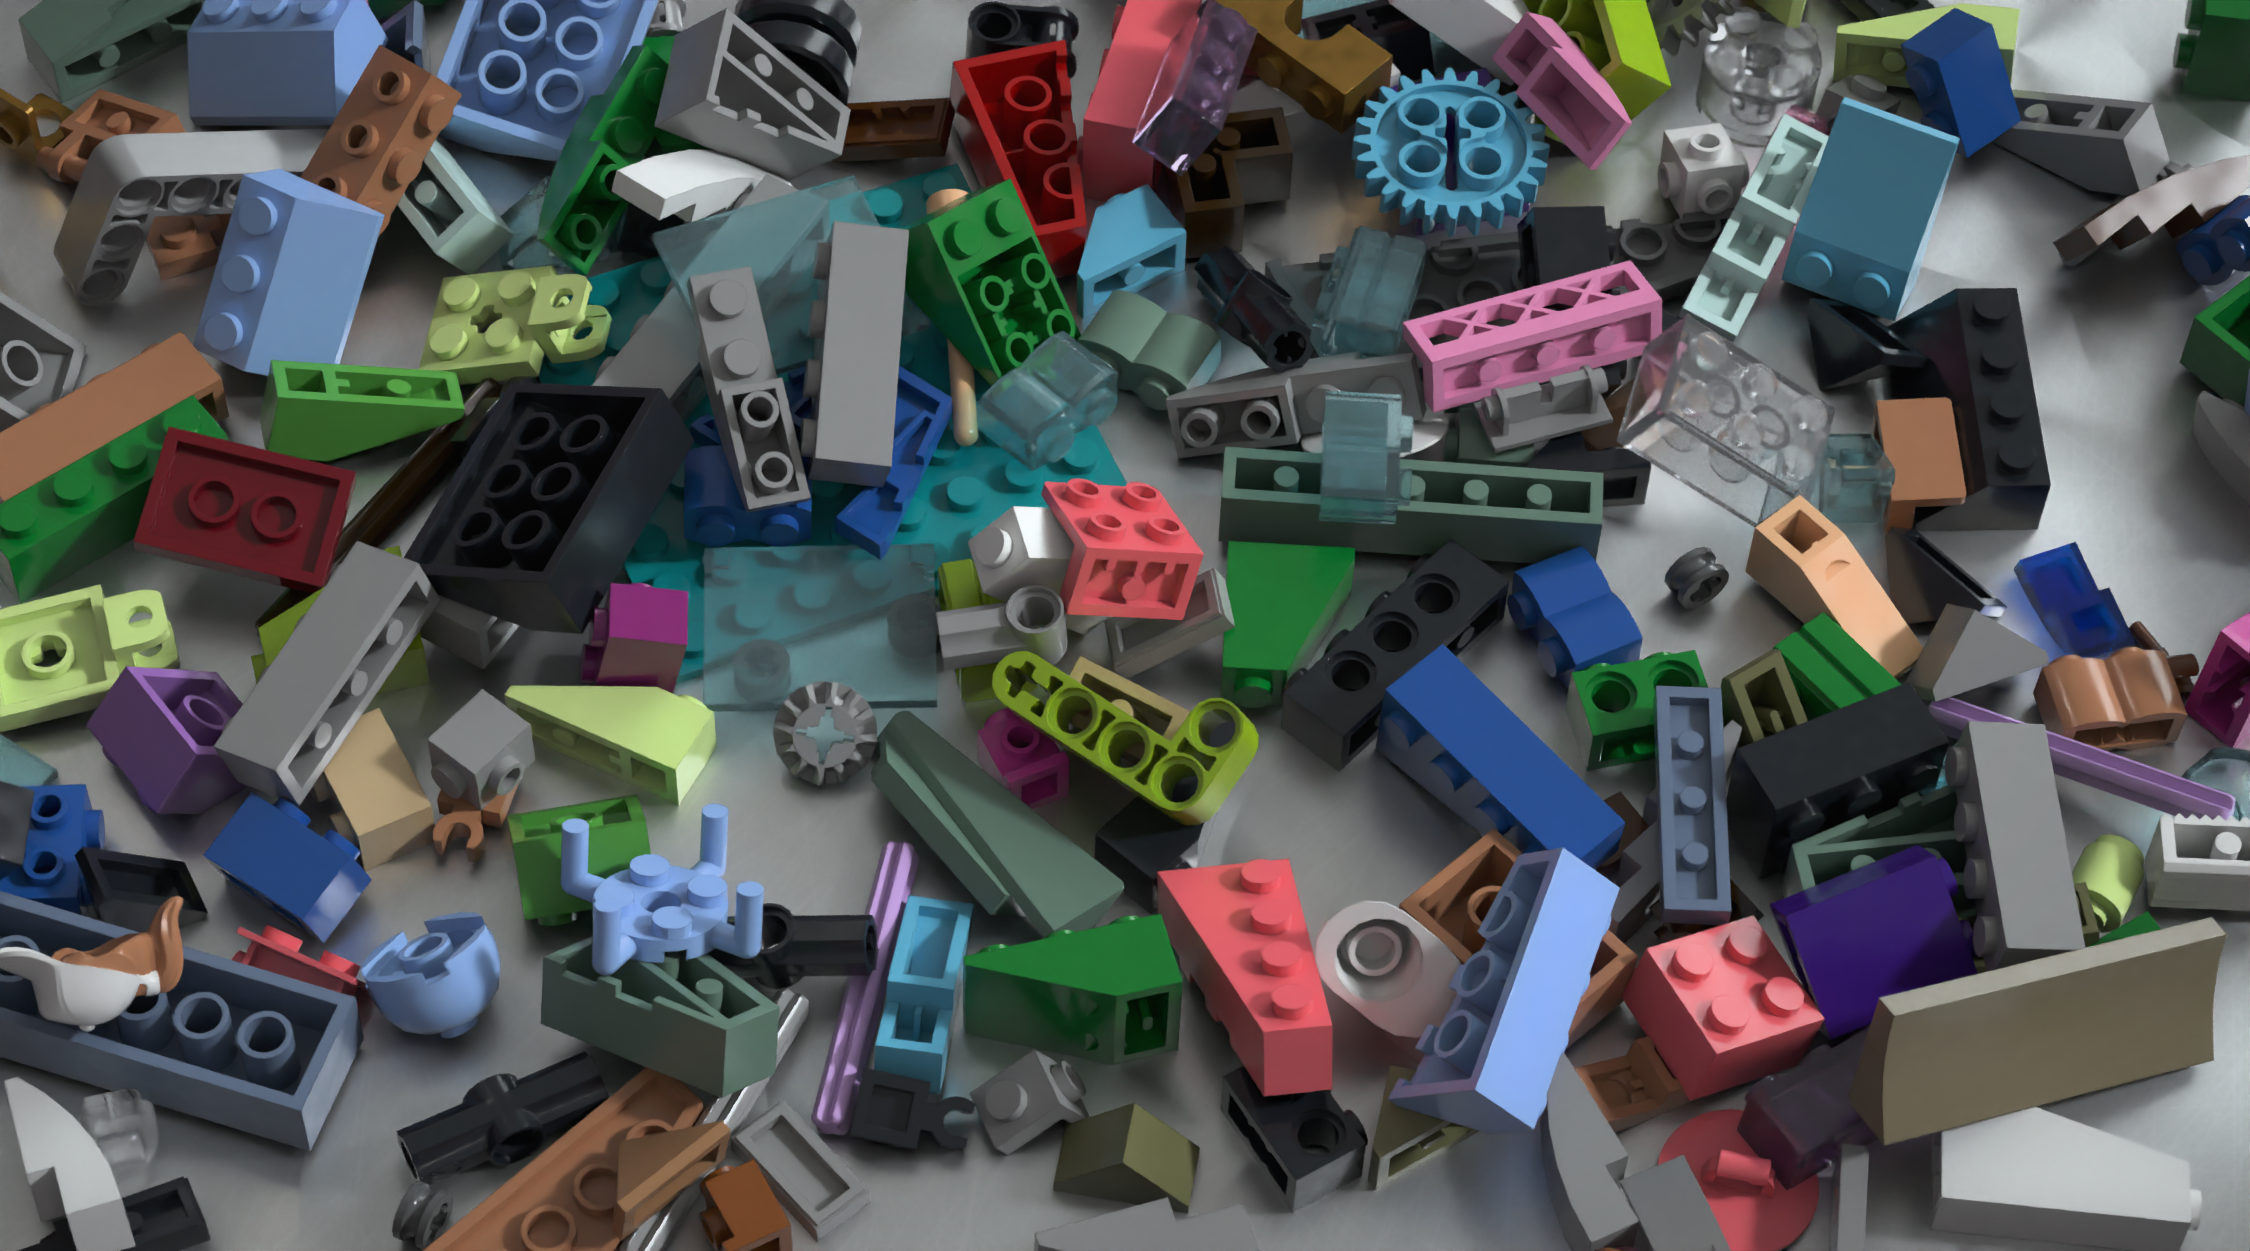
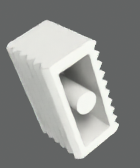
[2145,813,2250,911]

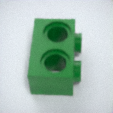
[1565,650,1709,771]

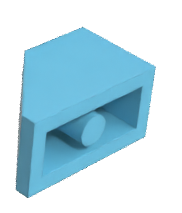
[1076,184,1187,319]

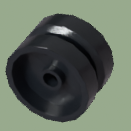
[734,0,862,107]

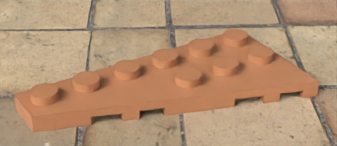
[423,1067,704,1251]

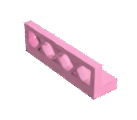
[1403,260,1662,413]

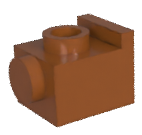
[699,1159,793,1251]

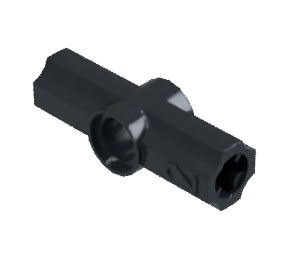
[1194,246,1314,374]
[707,903,879,990]
[396,1051,609,1185]

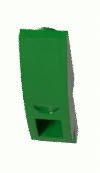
[537,44,668,276]

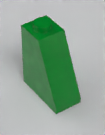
[1220,541,1355,708]

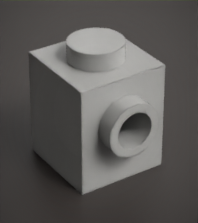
[427,689,535,810]

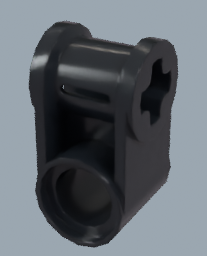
[965,1,1079,79]

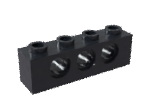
[1281,539,1509,772]

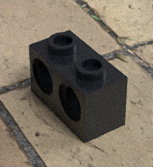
[1220,1065,1368,1213]

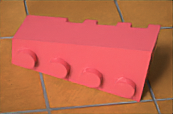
[1076,0,1202,202]
[1157,859,1332,1096]

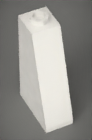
[1930,1107,2202,1251]

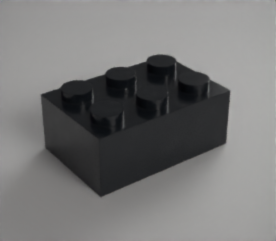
[1726,682,1950,880]

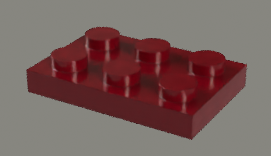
[133,427,357,594]

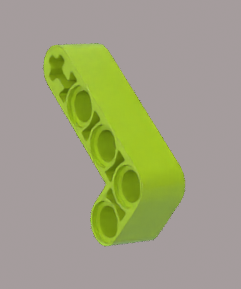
[992,651,1259,825]

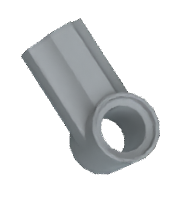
[936,585,1068,670]

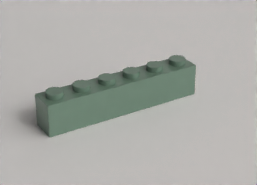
[1218,447,1603,564]

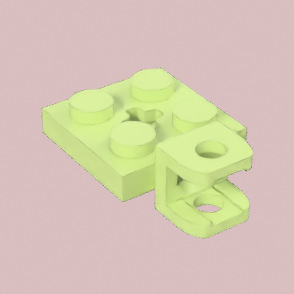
[418,265,612,385]
[0,584,180,733]

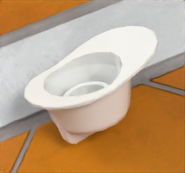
[1314,901,1460,1038]

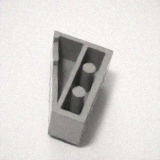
[654,8,851,180]

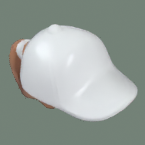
[0,896,184,1032]

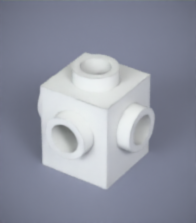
[1657,123,1749,219]

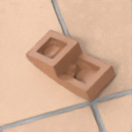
[1575,1036,1690,1132]

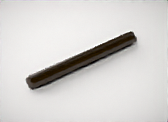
[255,378,503,638]

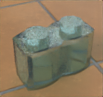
[977,331,1118,471]
[1319,391,1413,525]

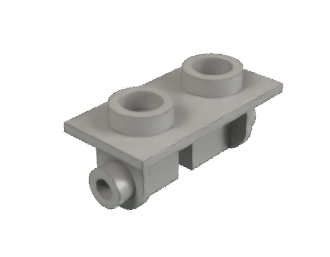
[1473,365,1613,453]

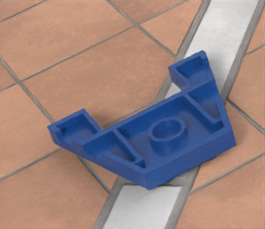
[690,364,953,560]

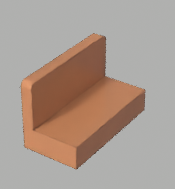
[1870,397,1966,536]

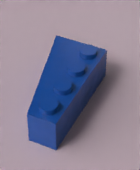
[1375,644,1625,870]

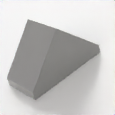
[1905,603,2049,702]

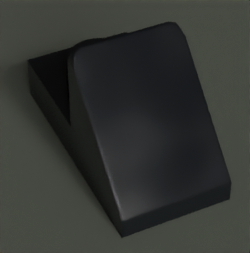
[1526,431,1652,507]

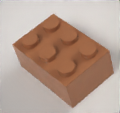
[1399,828,1638,1050]

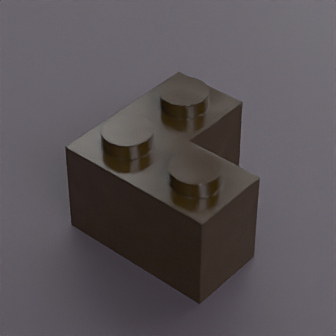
[1162,107,1293,259]

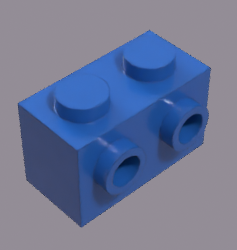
[1901,8,2021,158]
[0,784,105,917]
[203,792,372,943]

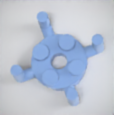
[561,804,764,975]

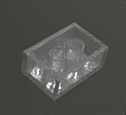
[1616,314,1836,527]

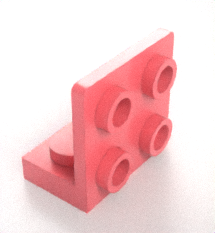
[1041,478,1204,620]

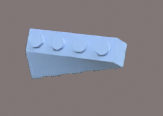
[1388,847,1620,1134]

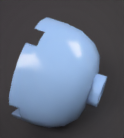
[361,912,501,1038]

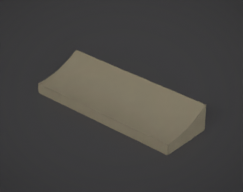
[1847,917,2227,1146]

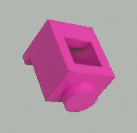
[977,708,1070,810]

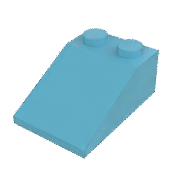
[1781,97,1960,322]

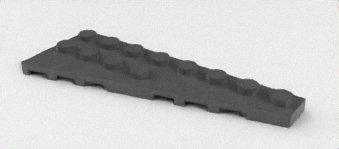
[1265,208,1776,382]

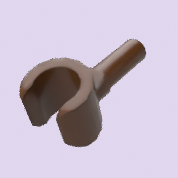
[2128,621,2199,693]

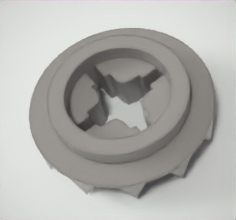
[773,681,877,786]

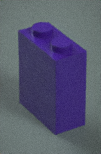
[1770,845,1979,1040]

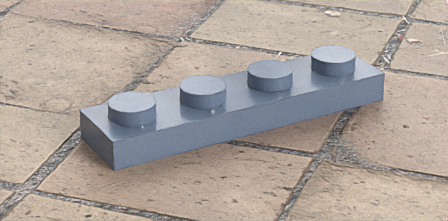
[1653,686,1732,925]

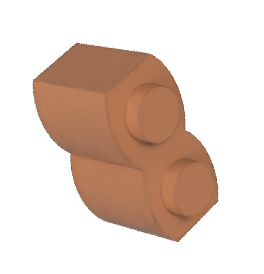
[2033,647,2187,751]

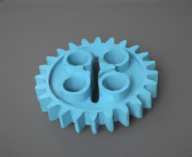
[1351,68,1549,237]

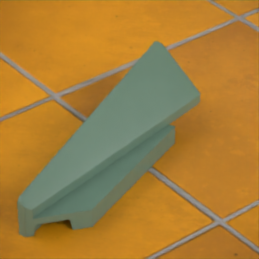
[871,711,1124,938]

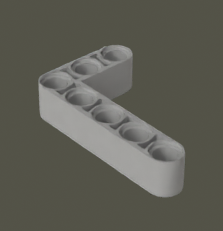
[53,128,330,307]

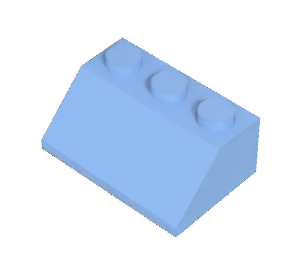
[187,0,389,126]
[193,169,385,376]

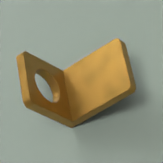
[0,88,74,164]

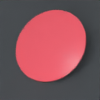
[1657,1109,1819,1251]

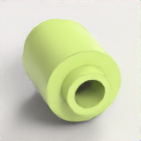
[2072,834,2145,933]

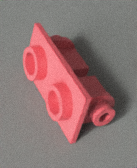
[232,925,368,1008]

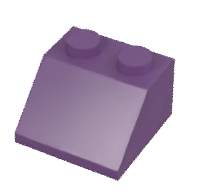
[86,666,248,815]

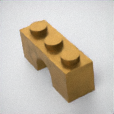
[1210,0,1393,134]

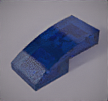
[2013,542,2135,659]

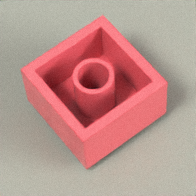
[1621,915,1825,1101]

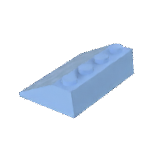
[436,0,659,161]

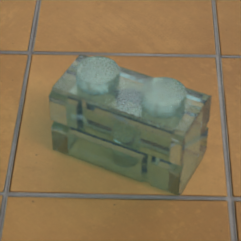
[1313,225,1427,359]

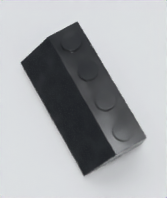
[1887,288,2051,531]

